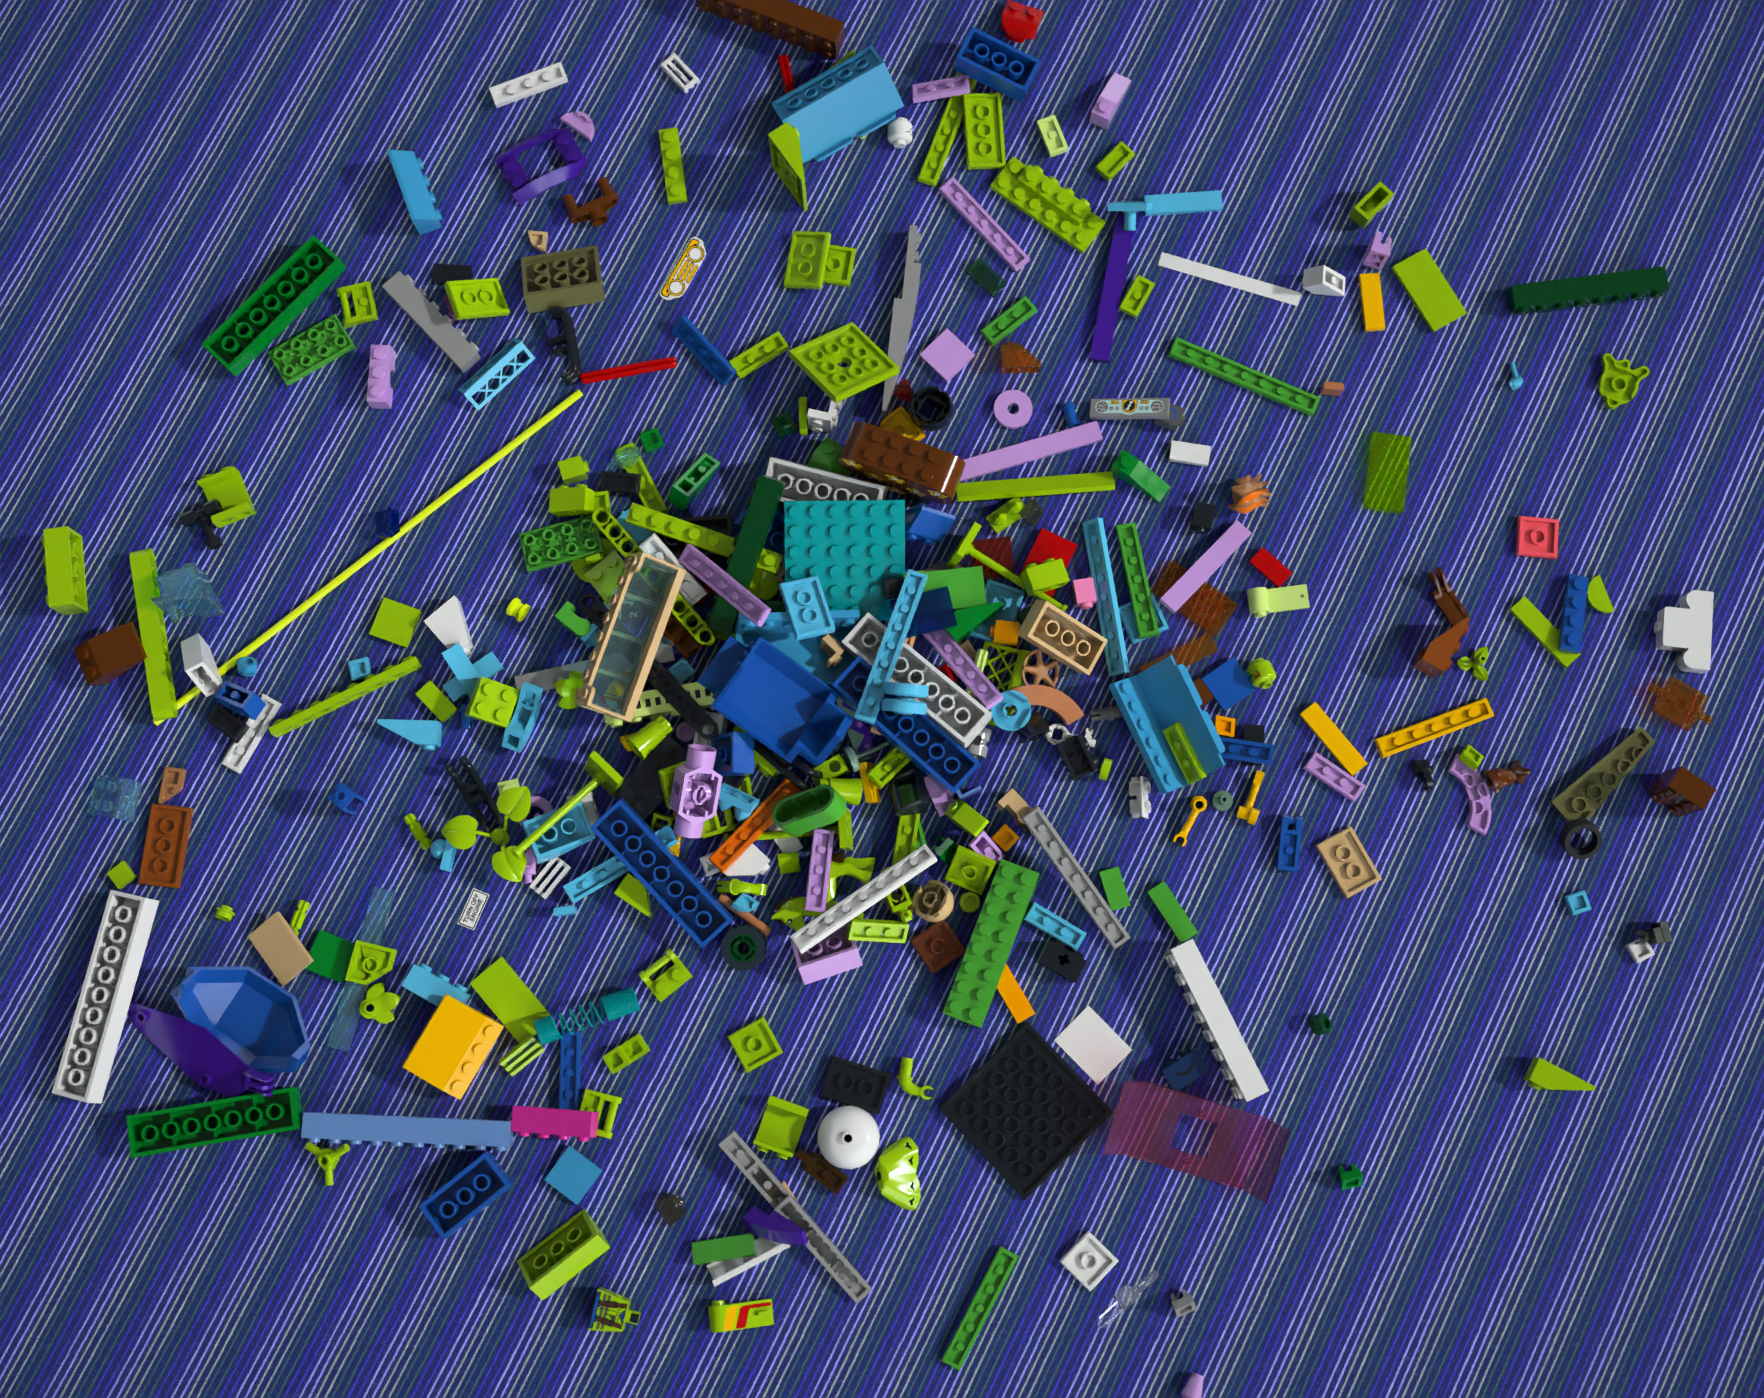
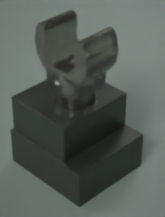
[1632,921,1673,945]

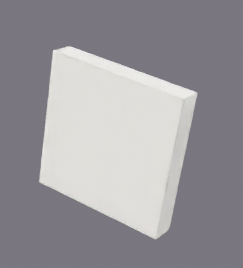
[1060,1231,1119,1291]

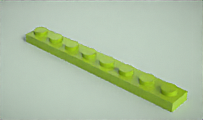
[625,502,783,575]
[269,656,423,738]

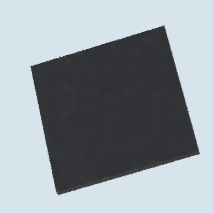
[939,1022,1114,1200]

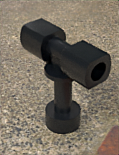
[180,499,223,550]

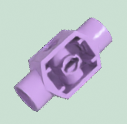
[669,744,722,838]

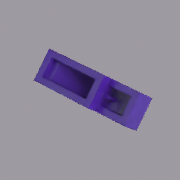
[742,1206,808,1245]

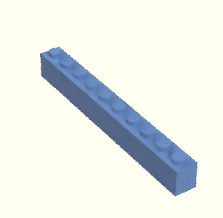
[301,1112,514,1151]

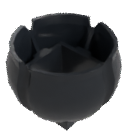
[908,386,953,432]

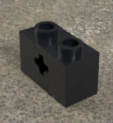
[1038,940,1087,983]

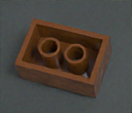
[1647,766,1717,817]

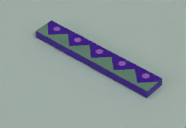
[831,684,877,763]

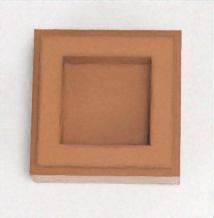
[1320,381,1344,396]

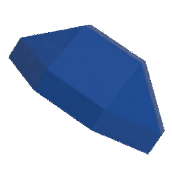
[170,966,311,1073]

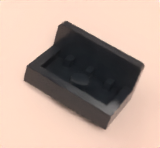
[1055,734,1098,781]

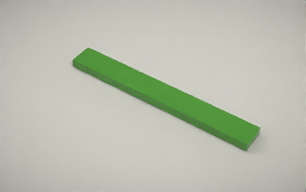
[1168,337,1321,417]

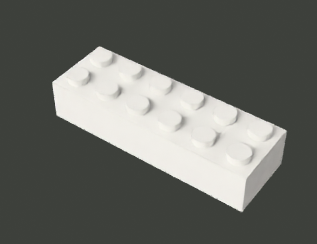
[766,457,889,502]

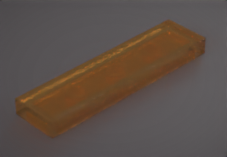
[1138,633,1219,673]

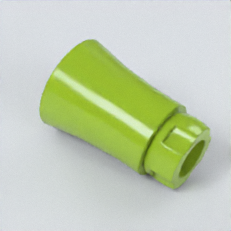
[625,715,673,760]
[816,778,862,806]

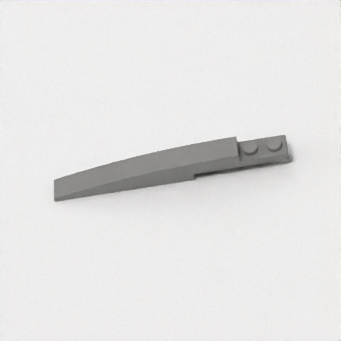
[882,225,921,417]
[718,1130,873,1304]

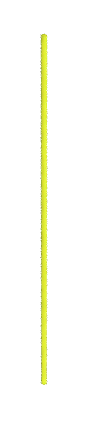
[152,389,583,726]

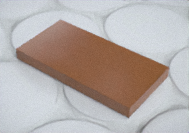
[138,803,194,889]

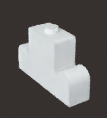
[1654,590,1714,674]

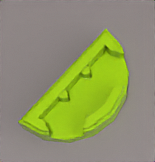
[1586,575,1614,614]

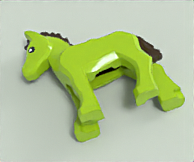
[771,851,876,932]

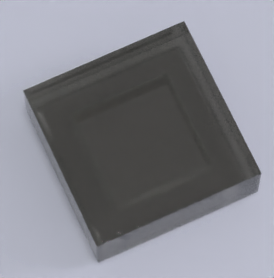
[1019,498,1045,527]

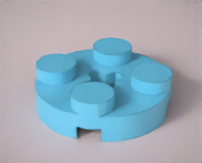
[991,690,1031,731]

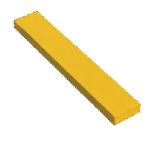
[1374,698,1494,759]

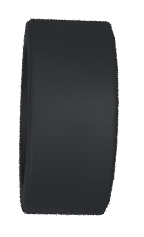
[1559,818,1603,860]

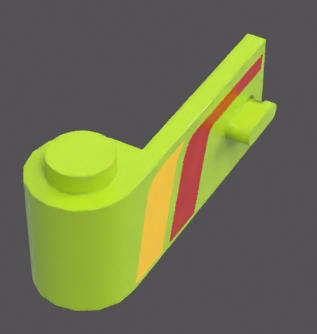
[708,1298,774,1333]

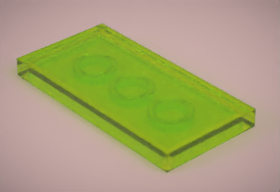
[1363,431,1412,514]

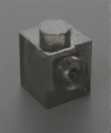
[655,1192,688,1227]

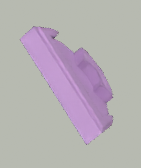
[560,111,595,142]

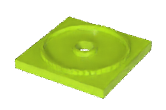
[789,322,900,403]

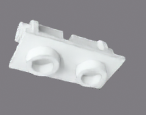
[1129,776,1151,819]

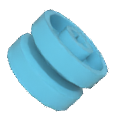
[881,681,929,715]

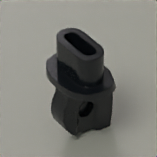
[1413,759,1435,792]

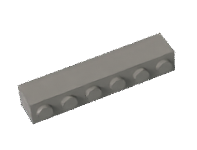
[382,271,481,373]

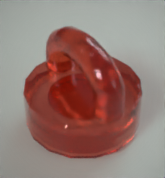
[893,379,914,401]

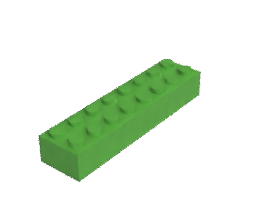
[943,859,1040,1029]

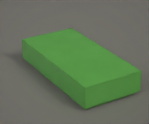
[1099,866,1131,911]

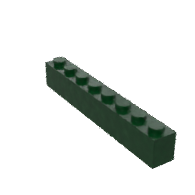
[1506,266,1669,316]
[706,474,786,636]

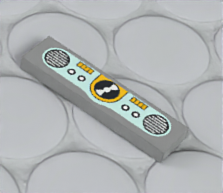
[1090,398,1170,420]

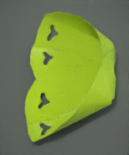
[875,1137,921,1210]

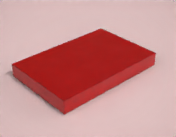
[1018,528,1078,598]

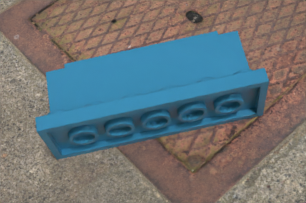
[771,45,904,163]
[734,610,860,684]
[1109,655,1226,795]

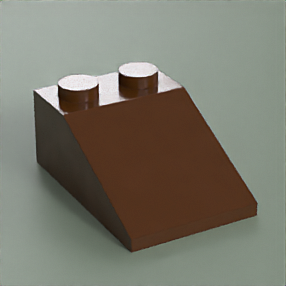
[74,622,147,685]

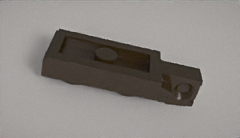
[795,1148,849,1195]

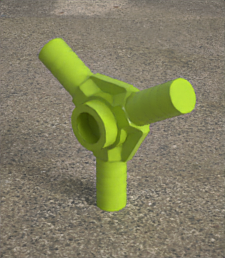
[305,1142,350,1186]

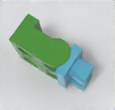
[555,601,600,648]

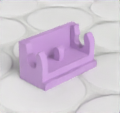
[1362,231,1392,270]

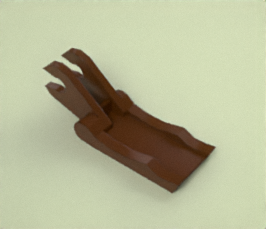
[1427,567,1470,626]

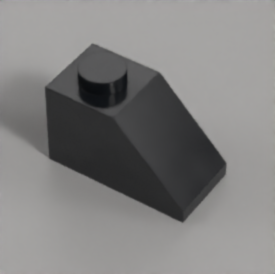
[1018,712,1050,744]

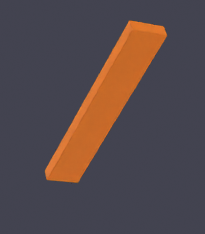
[708,772,803,874]

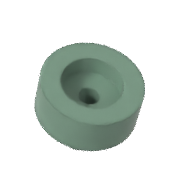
[1212,791,1233,811]

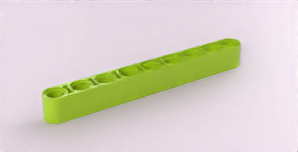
[592,507,716,647]
[129,548,178,721]

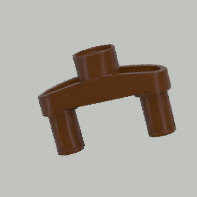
[562,177,619,226]

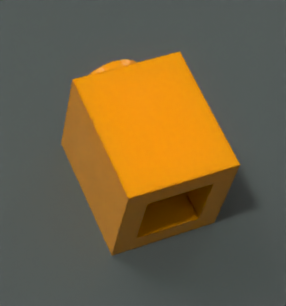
[990,620,1020,646]

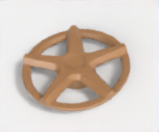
[1021,649,1059,688]

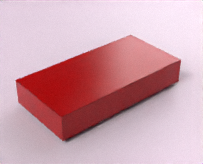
[1249,547,1292,588]

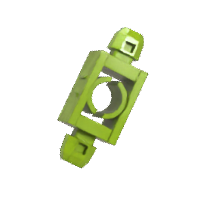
[882,867,913,923]

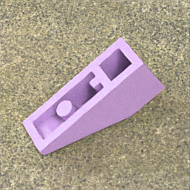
[1089,72,1131,130]

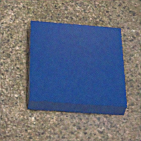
[1201,657,1257,712]

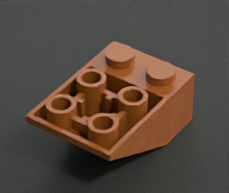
[1412,617,1470,678]

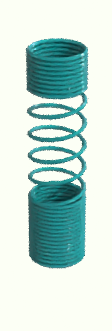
[534,986,640,1045]

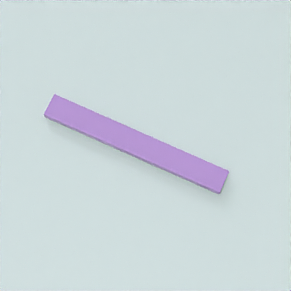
[959,421,1103,483]

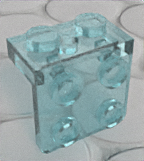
[88,775,142,822]

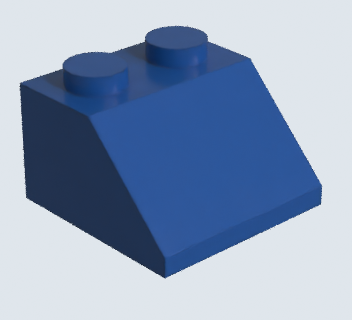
[905,506,956,546]
[711,732,755,777]

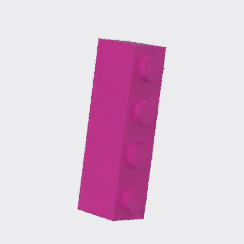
[510,1106,599,1141]

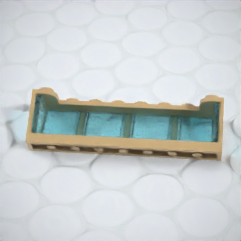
[575,552,686,722]

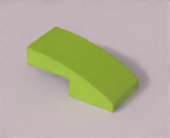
[602,1033,651,1074]

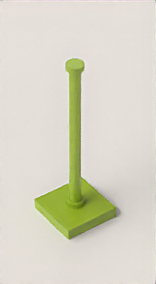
[946,522,1068,612]
[510,751,623,859]
[724,807,854,851]

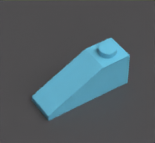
[377,719,442,751]

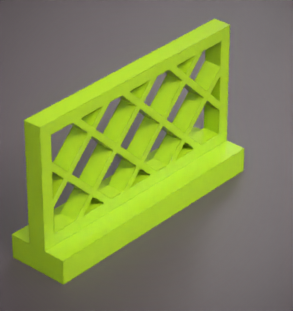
[975,641,1032,727]

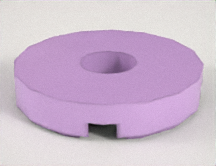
[993,390,1033,429]

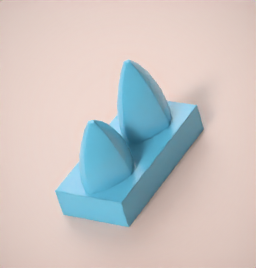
[718,783,760,823]

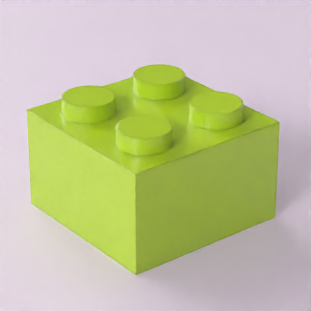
[465,676,520,729]

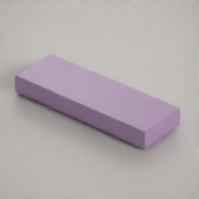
[912,75,970,103]
[1303,751,1366,803]

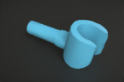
[1509,362,1523,390]

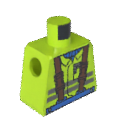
[588,1287,641,1332]

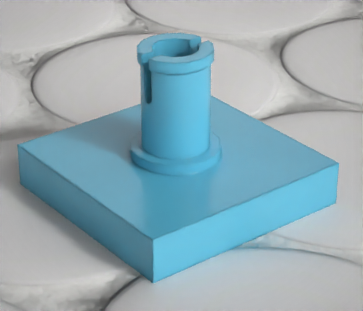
[1108,201,1153,230]

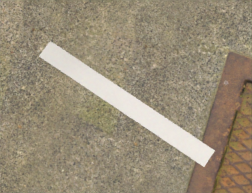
[1158,252,1301,306]

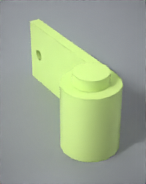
[1247,584,1310,618]

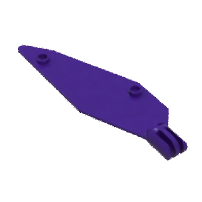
[127,1001,274,1098]

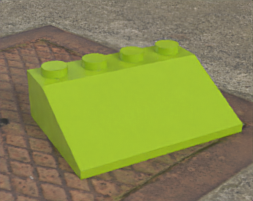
[768,121,808,212]

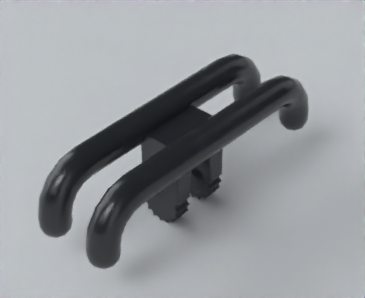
[547,306,582,385]
[754,738,821,791]
[445,756,504,833]

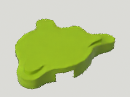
[1598,353,1650,410]

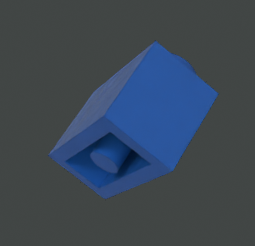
[214,680,266,720]

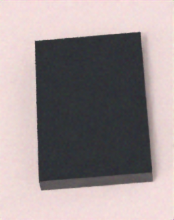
[820,1056,892,1114]

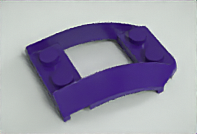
[495,128,587,206]

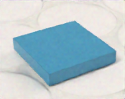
[544,1145,603,1205]

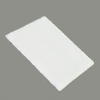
[1054,1005,1132,1085]

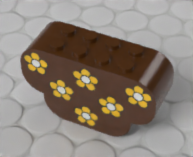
[839,421,965,505]

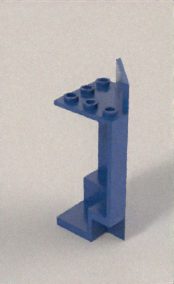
[697,635,854,767]

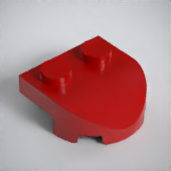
[1000,0,1044,43]

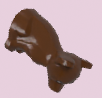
[1483,760,1531,794]

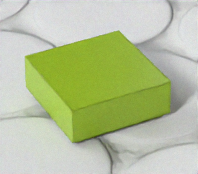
[1458,744,1484,771]
[778,852,800,874]
[107,861,137,890]

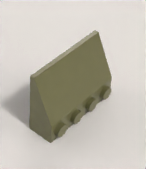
[521,245,605,314]

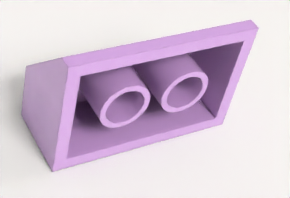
[791,922,863,985]

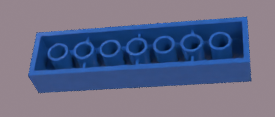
[831,656,981,797]
[590,798,734,948]

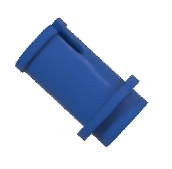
[1060,401,1080,428]
[459,704,474,730]

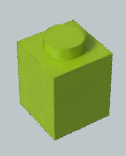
[558,455,590,485]

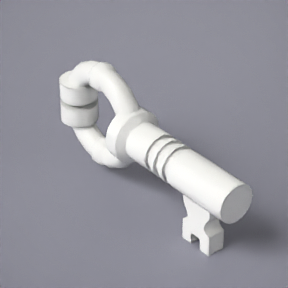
[1045,723,1096,748]

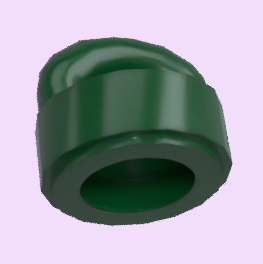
[1310,1013,1332,1036]

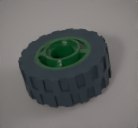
[721,924,768,971]

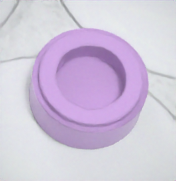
[676,722,695,743]

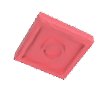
[1515,516,1559,559]

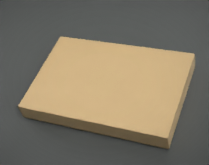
[1315,826,1382,899]
[248,911,314,986]

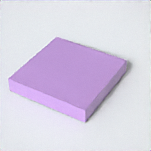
[920,328,975,383]

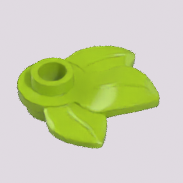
[554,670,583,709]
[359,983,400,1024]

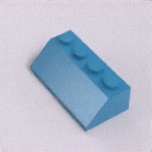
[387,150,443,235]

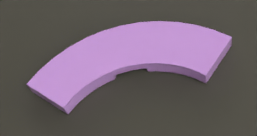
[1447,753,1492,836]

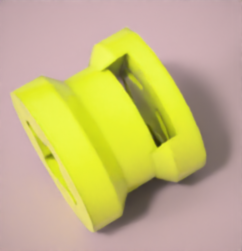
[506,597,531,623]

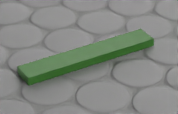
[1115,522,1159,639]
[941,1246,1019,1371]

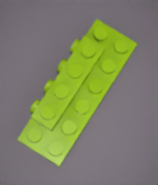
[990,157,1106,254]

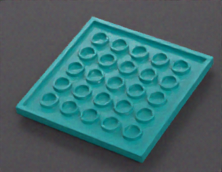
[784,499,905,621]

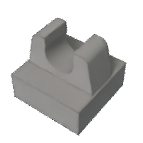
[1170,1289,1196,1318]

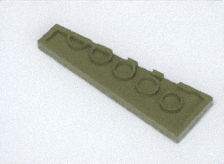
[1549,726,1655,833]

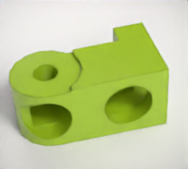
[811,754,850,786]

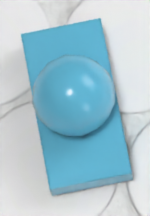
[430,839,457,872]

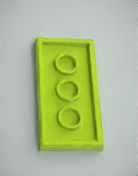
[962,93,1006,170]
[1391,248,1467,333]
[470,956,554,1043]

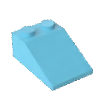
[523,801,596,865]

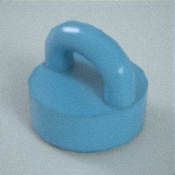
[237,657,257,677]

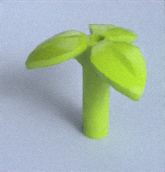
[1457,646,1488,681]

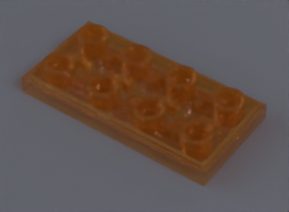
[1150,560,1238,637]

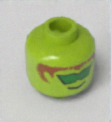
[1247,658,1276,689]

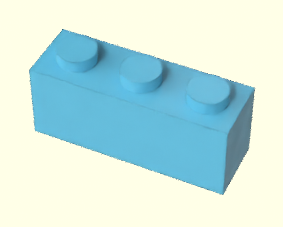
[401,963,471,1006]

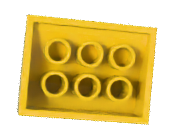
[402,994,504,1100]

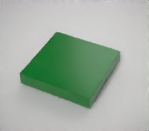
[305,930,355,983]

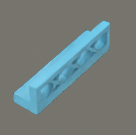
[458,337,535,411]

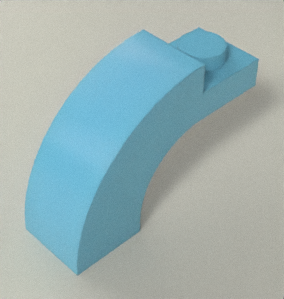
[502,682,543,753]

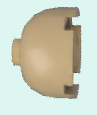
[912,880,954,922]

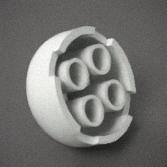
[817,1105,880,1169]

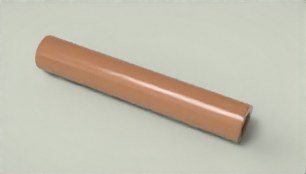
[718,893,772,937]

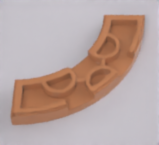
[1011,685,1084,725]

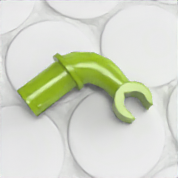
[717,879,767,896]
[896,1057,933,1100]

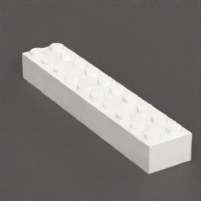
[52,890,159,1103]

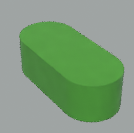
[772,784,846,836]

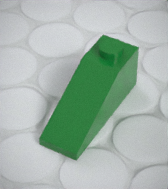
[1110,450,1170,503]
[668,453,721,511]
[941,602,1004,644]

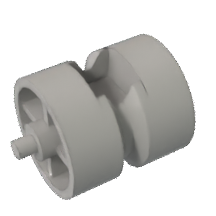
[963,728,992,759]

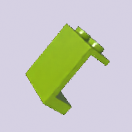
[197,466,256,528]
[753,1095,810,1160]

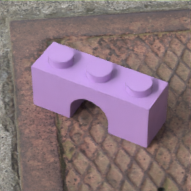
[367,345,396,409]

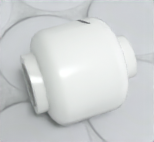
[888,117,913,148]

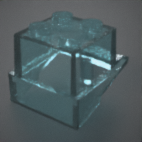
[151,562,225,623]

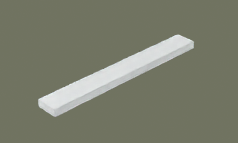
[789,844,937,954]

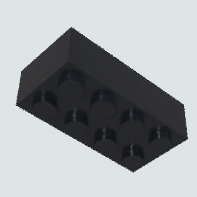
[652,514,733,560]
[612,735,687,823]

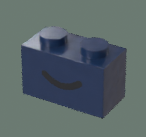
[1159,1047,1210,1092]

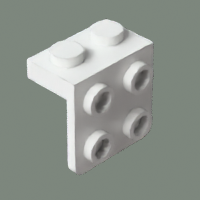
[807,399,842,433]

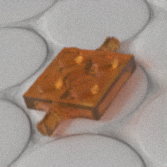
[1647,676,1713,732]

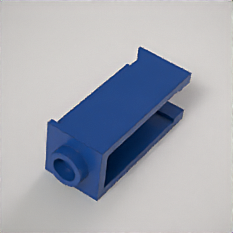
[327,782,368,816]

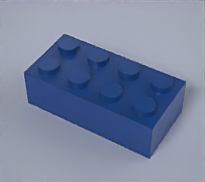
[953,27,1041,103]
[418,1151,515,1240]

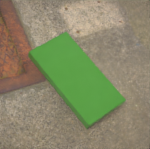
[267,314,356,386]
[519,514,605,573]
[903,566,986,614]

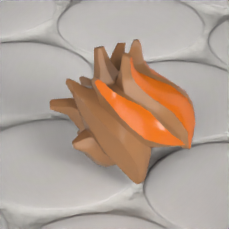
[1227,473,1271,514]

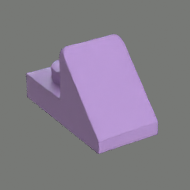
[968,830,1005,869]

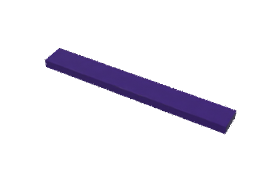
[1089,212,1134,363]

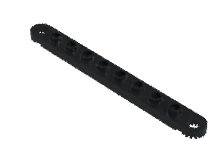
[578,593,719,741]

